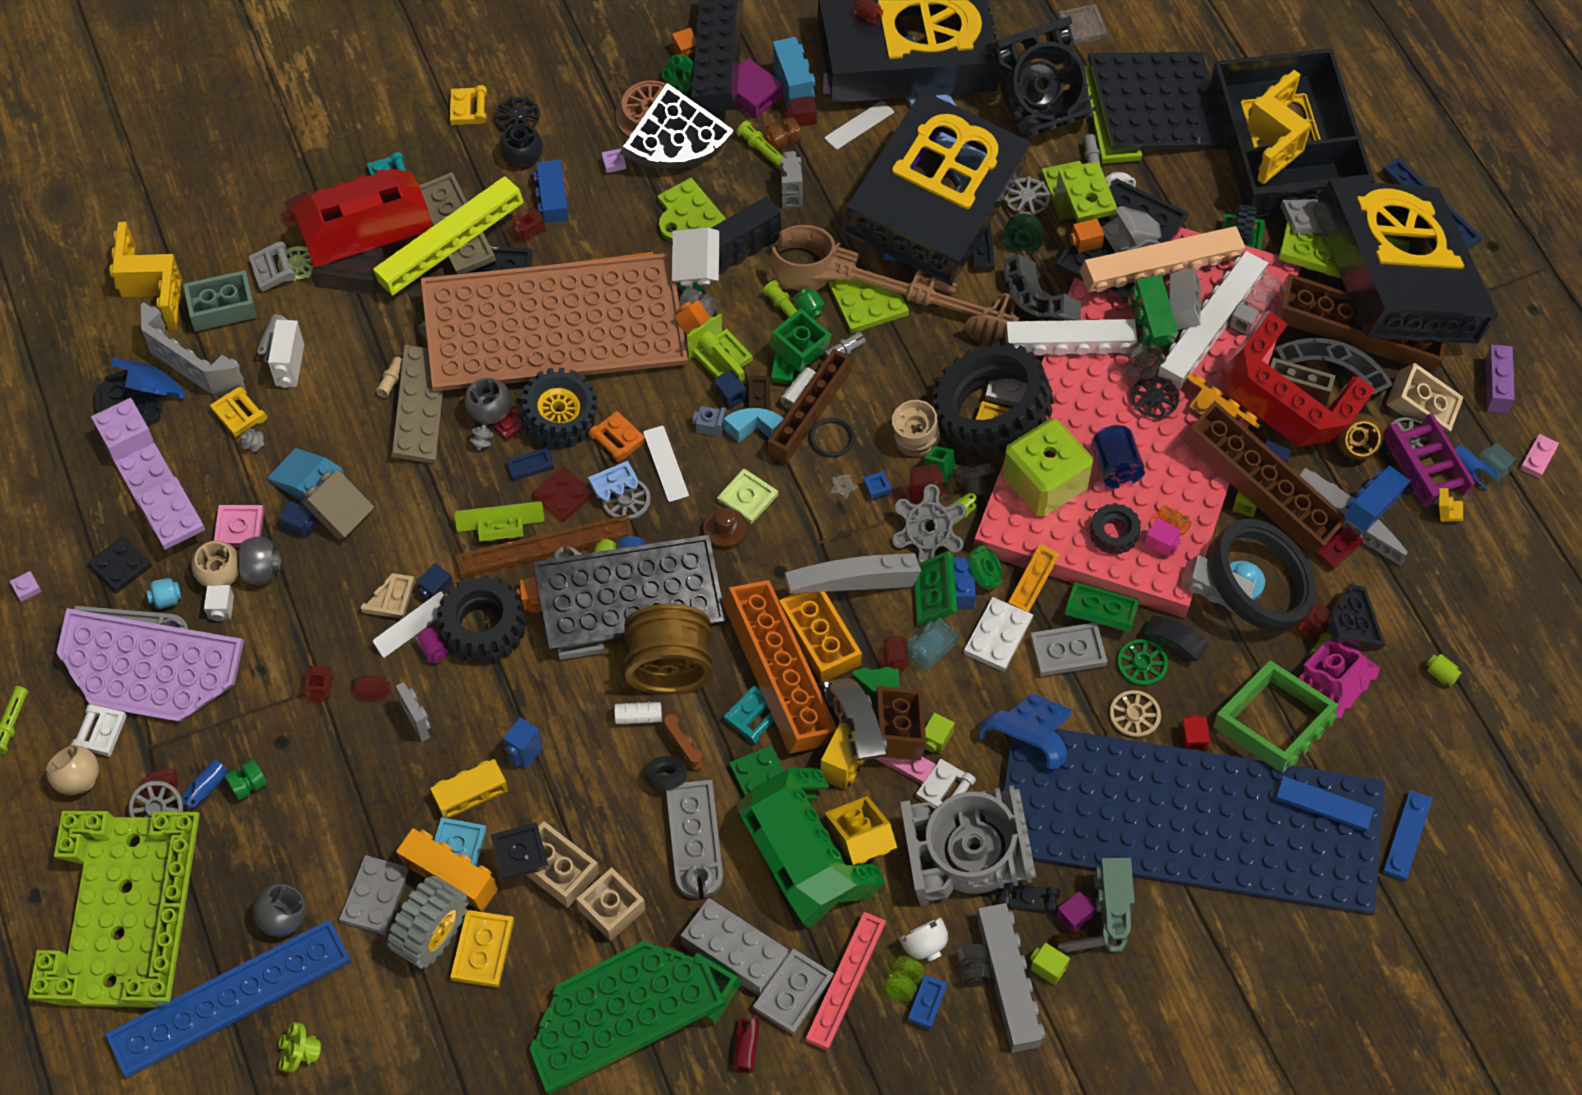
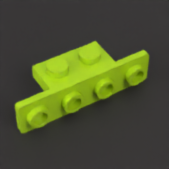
[454,501,544,542]

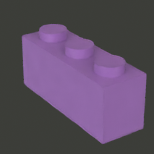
[1485,345,1515,414]

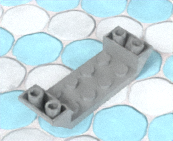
[141,302,246,395]

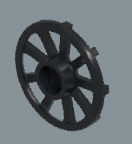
[495,96,540,131]
[1131,375,1180,418]

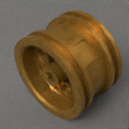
[624,603,713,695]

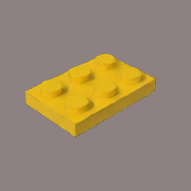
[450,910,514,988]

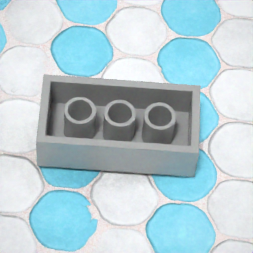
[681,898,788,997]

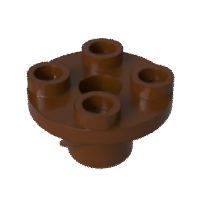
[703,508,747,550]

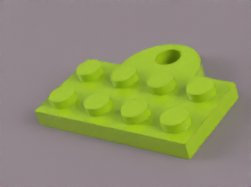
[657,178,726,243]

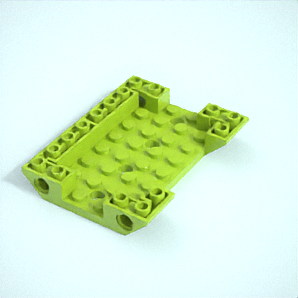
[28,811,200,1008]

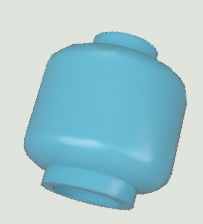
[146,578,181,610]

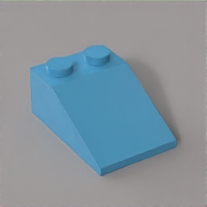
[267,448,344,502]

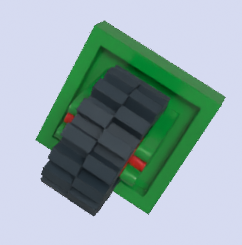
[1221,204,1265,250]

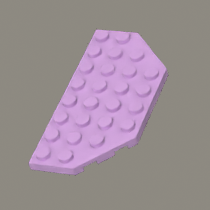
[57,608,244,722]

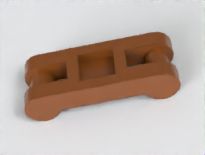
[664,714,703,772]

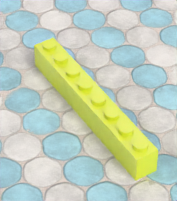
[373,176,524,296]

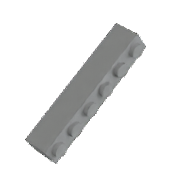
[977,903,1045,1053]

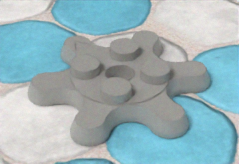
[892,484,966,563]

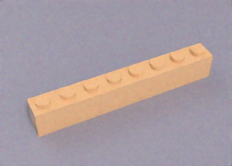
[1079,226,1246,292]

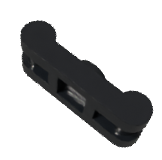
[996,882,1060,915]

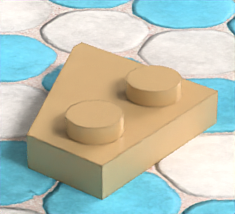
[361,573,415,619]

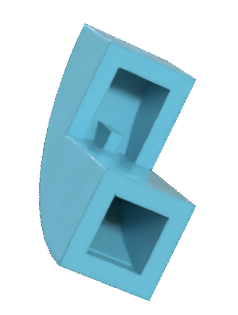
[724,408,784,442]

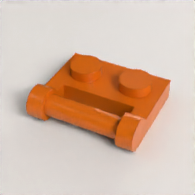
[588,411,646,462]

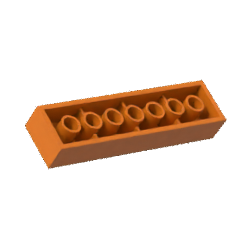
[722,580,837,754]

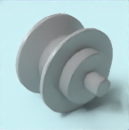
[470,425,493,450]
[240,428,264,452]

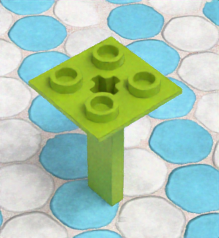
[687,313,745,381]

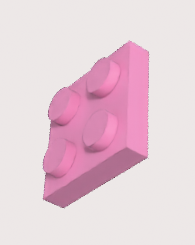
[214,505,264,548]

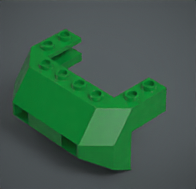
[736,768,886,929]

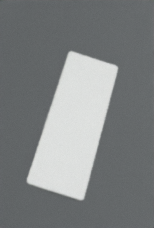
[825,101,894,149]
[643,426,689,502]
[373,591,444,658]

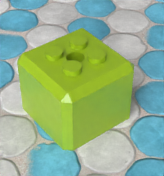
[1002,418,1093,517]

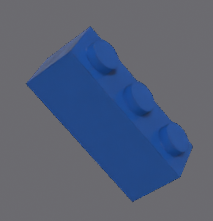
[533,160,569,223]

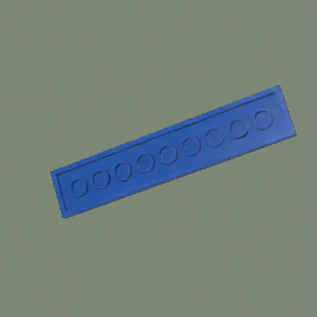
[106,919,351,1078]

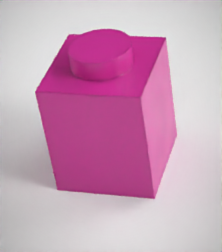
[1144,518,1182,557]

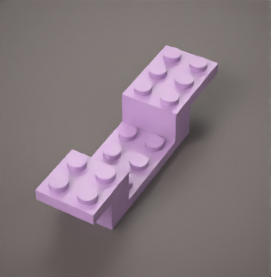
[91,398,205,549]

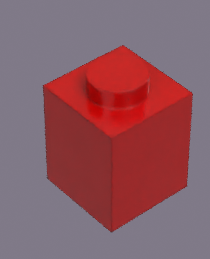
[1180,715,1210,752]

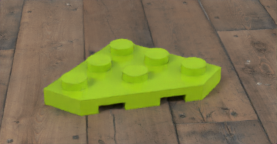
[828,279,909,334]

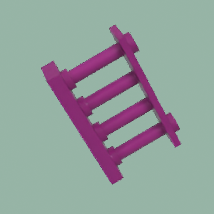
[1383,413,1475,507]

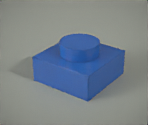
[863,471,892,500]

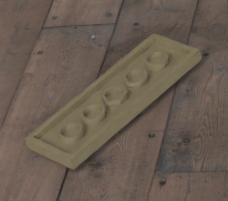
[419,172,496,274]
[391,345,443,464]

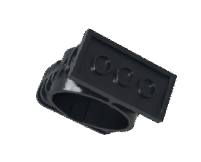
[985,16,1096,139]

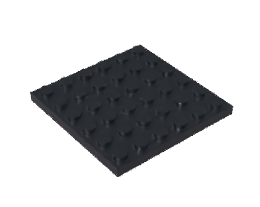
[1088,52,1227,151]

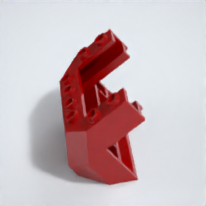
[293,169,433,267]
[1220,311,1375,447]

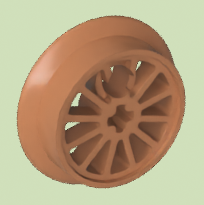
[615,81,666,137]

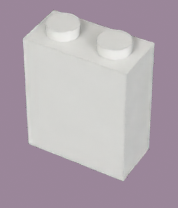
[672,228,719,287]
[268,320,304,388]

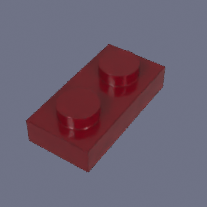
[492,403,524,441]
[1316,526,1363,571]

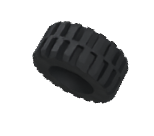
[437,575,526,665]

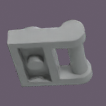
[249,242,296,292]

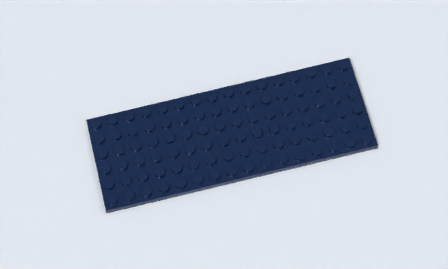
[998,729,1385,915]

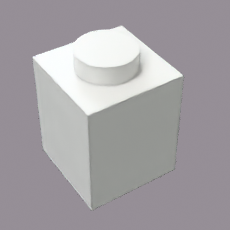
[204,585,234,621]

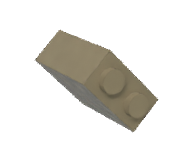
[302,469,374,540]

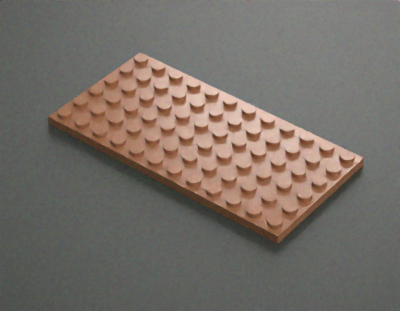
[421,253,688,391]

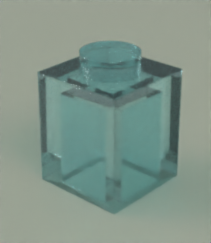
[1479,443,1517,483]

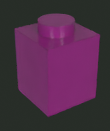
[1056,891,1096,932]

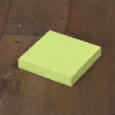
[717,469,778,524]

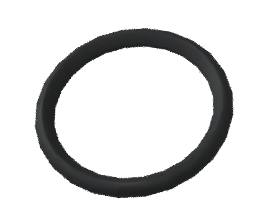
[809,418,854,457]

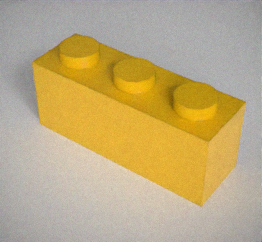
[430,759,508,818]

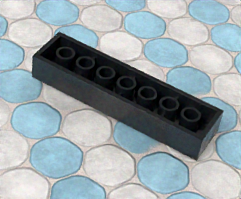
[691,0,743,113]

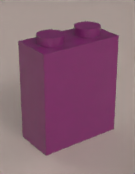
[736,58,783,118]

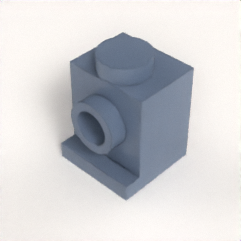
[693,406,726,437]

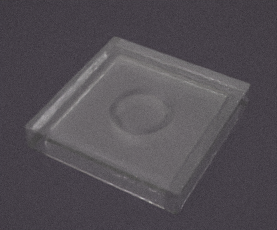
[1058,4,1108,44]

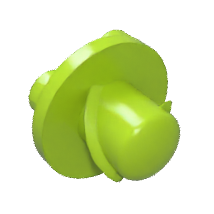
[278,1022,321,1073]

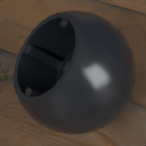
[499,124,543,168]

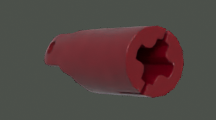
[732,1015,760,1074]

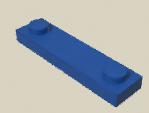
[1382,790,1433,882]

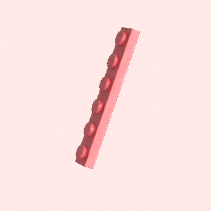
[806,912,886,1051]

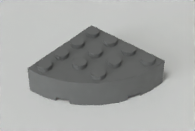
[619,84,734,169]

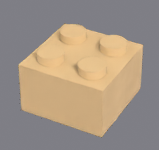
[576,868,646,942]

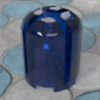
[1091,425,1145,488]

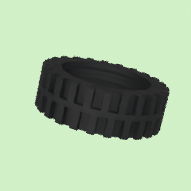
[932,342,1054,457]

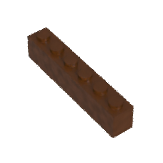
[768,348,852,465]

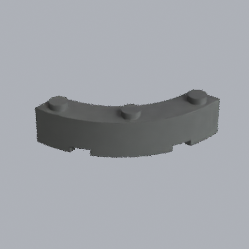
[1004,254,1081,321]
[1276,338,1393,395]
[817,678,887,762]

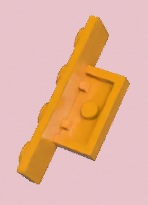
[1186,373,1260,429]

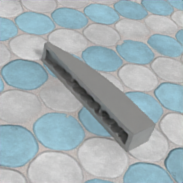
[1300,468,1408,566]
[784,553,921,593]

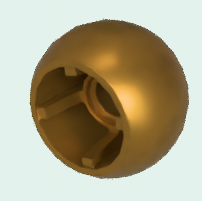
[1335,413,1383,460]

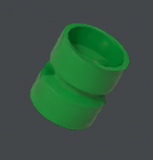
[224,758,268,801]

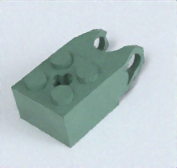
[1093,858,1135,952]

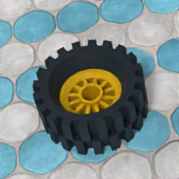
[520,367,598,449]

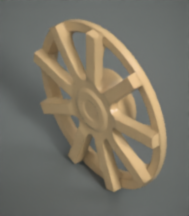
[1109,690,1161,739]

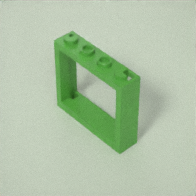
[1214,660,1338,773]

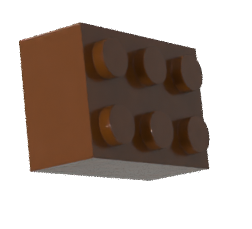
[872,686,926,761]

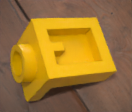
[1439,488,1463,522]

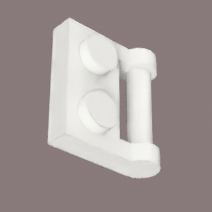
[71,705,127,757]
[916,759,976,806]

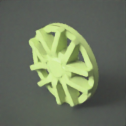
[278,246,316,281]

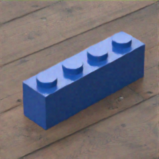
[1344,466,1411,533]

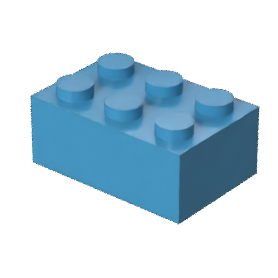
[773,37,815,112]

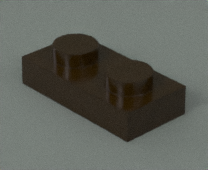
[748,376,771,411]

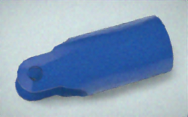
[1455,445,1498,489]
[181,759,229,808]

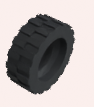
[1090,503,1141,554]

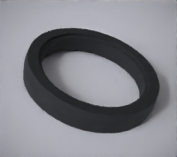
[1208,519,1316,631]

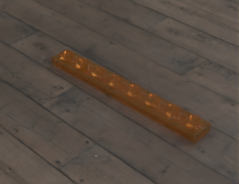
[456,514,634,578]

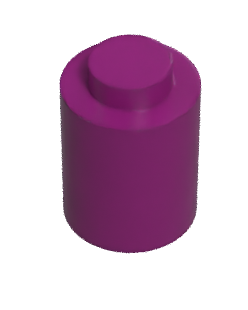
[415,628,448,663]

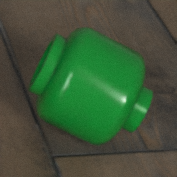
[794,288,825,319]

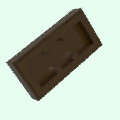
[1052,928,1105,953]

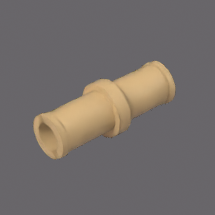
[376,357,402,398]

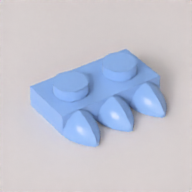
[588,461,638,501]

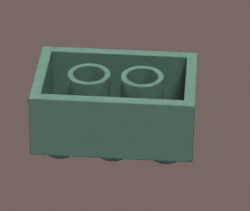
[183,270,257,332]

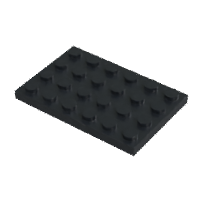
[1055,178,1189,304]

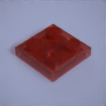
[532,466,594,523]

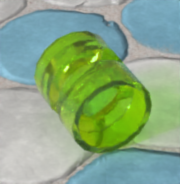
[883,955,926,1002]

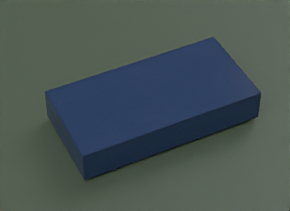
[506,448,554,481]

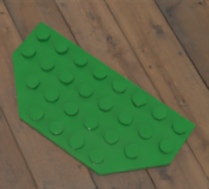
[530,941,726,1095]

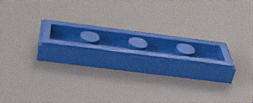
[1276,776,1374,832]

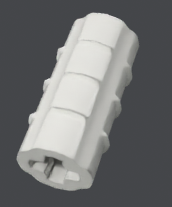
[780,368,816,410]
[615,701,662,725]

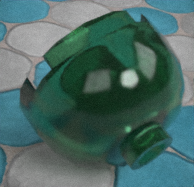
[1003,213,1044,255]

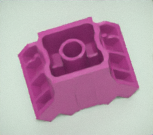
[1299,639,1380,718]

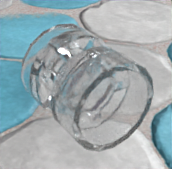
[679,286,717,317]

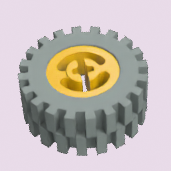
[388,876,468,969]

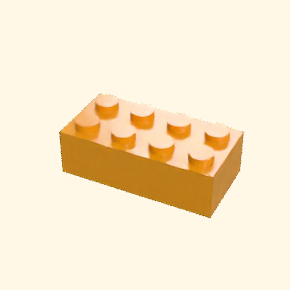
[779,592,862,682]
[396,828,498,912]

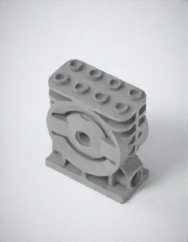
[900,785,1036,907]

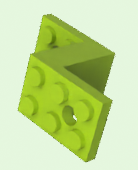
[1041,161,1117,223]

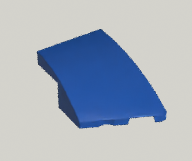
[111,358,185,399]

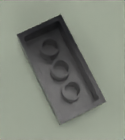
[711,196,781,273]

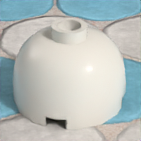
[898,917,948,961]

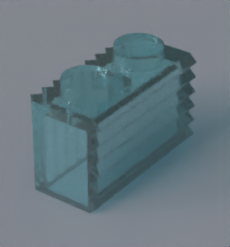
[907,618,959,671]

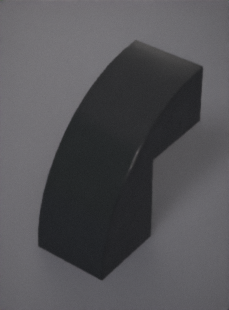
[1142,616,1209,662]

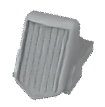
[1101,206,1161,253]

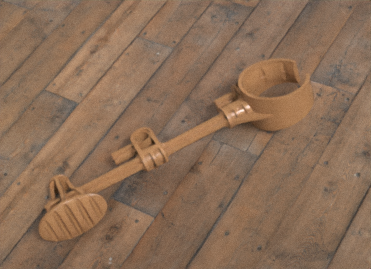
[770,225,1020,347]

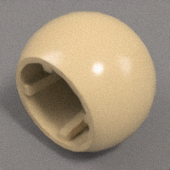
[191,541,240,587]
[46,745,99,796]

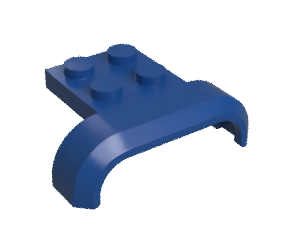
[977,693,1071,769]

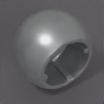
[464,378,512,424]
[239,536,281,585]
[253,884,306,937]

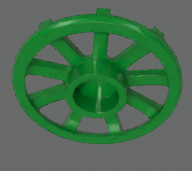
[1117,639,1168,686]

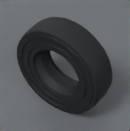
[645,756,687,790]

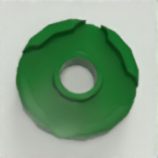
[969,546,1003,590]

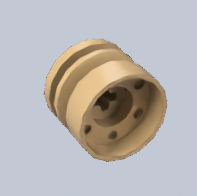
[892,400,940,457]

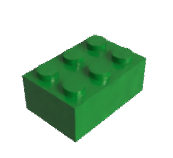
[1128,275,1178,354]

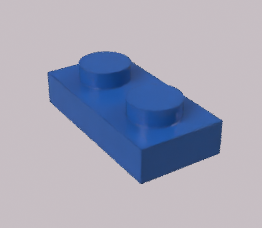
[908,975,948,1030]

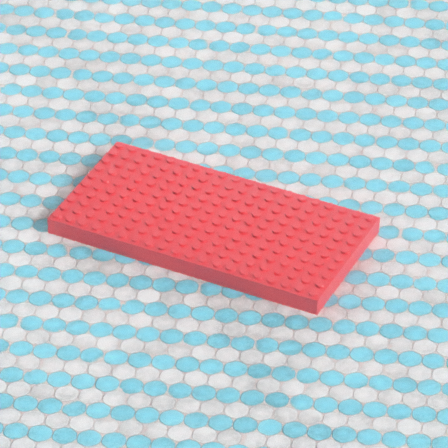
[973,228,1301,619]

